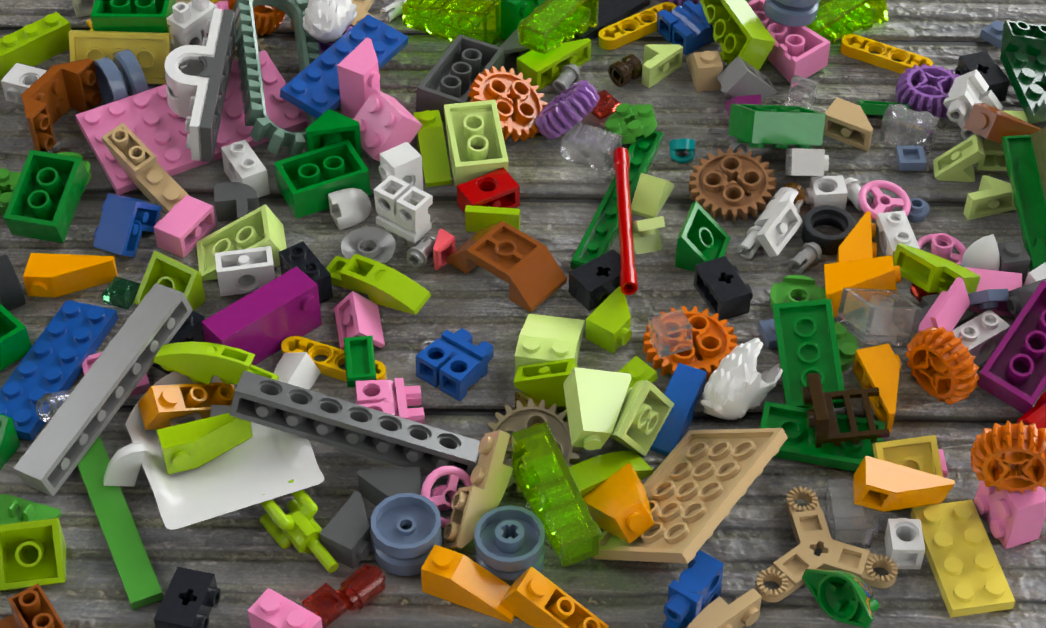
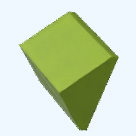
[133,251,206,311]
[0,518,66,591]

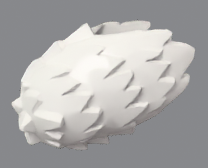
[303,0,357,43]
[700,338,783,420]

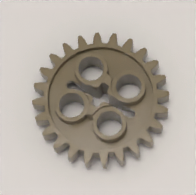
[482,398,581,498]

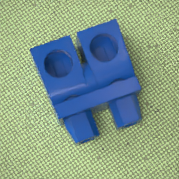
[657,0,715,56]
[416,328,494,401]
[663,550,724,628]

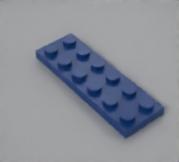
[280,14,409,119]
[0,300,119,441]

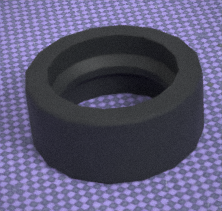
[801,205,855,255]
[0,255,26,311]

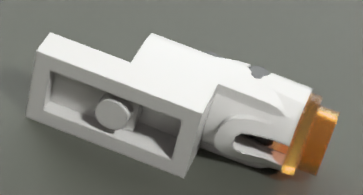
[754,183,806,257]

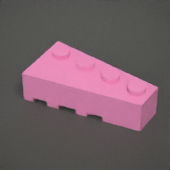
[748,0,831,86]

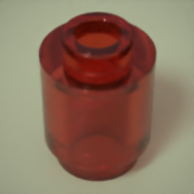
[337,564,386,611]

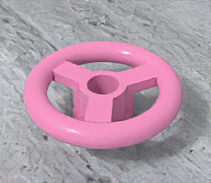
[858,180,911,221]
[917,233,966,265]
[421,466,472,528]

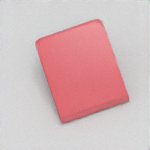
[433,229,455,271]

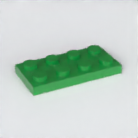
[772,299,845,408]
[760,401,885,472]

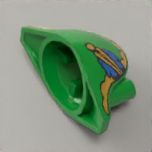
[802,569,879,628]

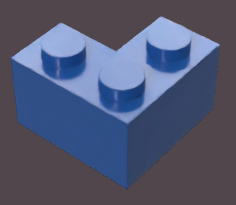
[93,193,162,257]

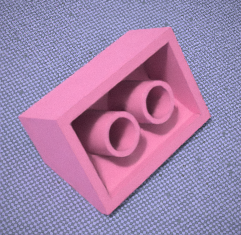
[337,38,380,119]

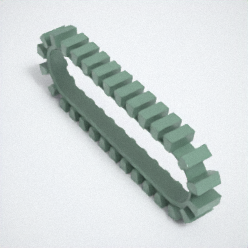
[233,0,320,157]

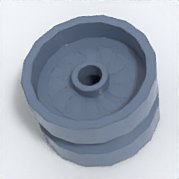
[763,0,820,26]
[94,49,149,104]
[371,493,442,576]
[474,505,545,586]

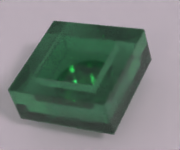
[102,276,141,310]

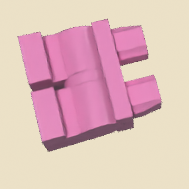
[355,378,425,424]

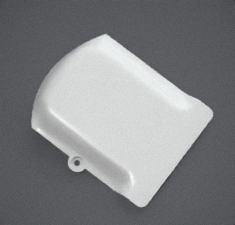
[125,371,324,530]

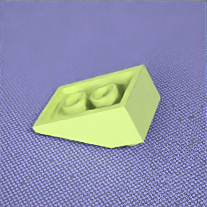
[444,100,509,186]
[196,204,287,281]
[515,314,585,374]
[610,380,674,457]

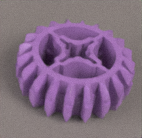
[895,63,960,120]
[535,80,600,139]

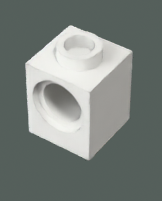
[805,175,848,210]
[884,518,925,569]

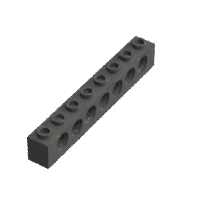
[229,371,480,485]

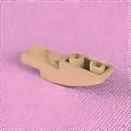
[102,123,189,214]
[443,430,513,550]
[687,588,762,628]

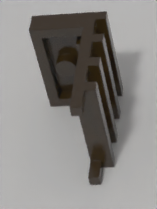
[801,373,890,448]

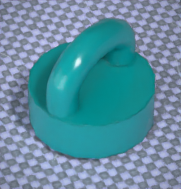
[670,138,695,163]

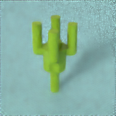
[259,479,339,573]

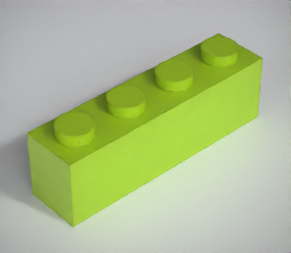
[0,12,72,83]

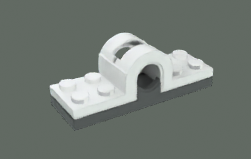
[164,8,236,162]

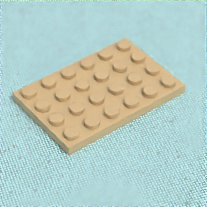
[588,428,788,564]

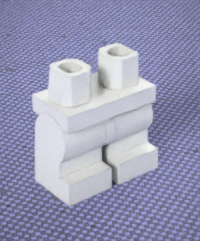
[166,0,217,50]
[943,69,1003,140]
[373,175,433,248]

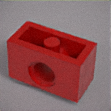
[457,167,520,214]

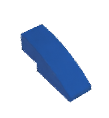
[649,363,707,456]

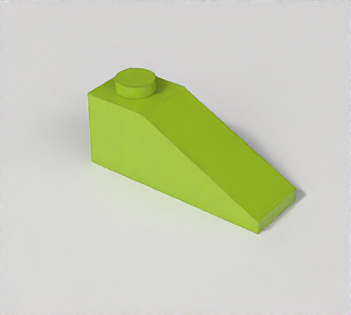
[517,38,592,92]
[413,110,452,187]
[157,413,253,475]

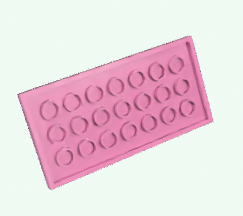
[76,50,309,195]

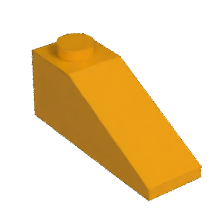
[23,253,118,298]
[852,343,901,433]
[421,545,515,624]

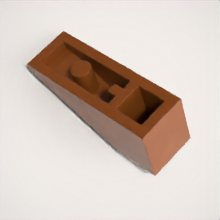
[964,103,1041,144]

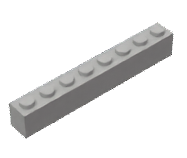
[13,283,193,497]

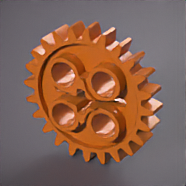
[468,66,548,142]
[643,306,738,381]

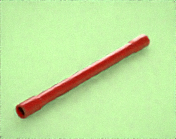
[613,147,638,295]

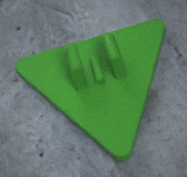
[0,494,62,525]

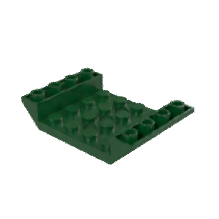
[1000,20,1046,126]

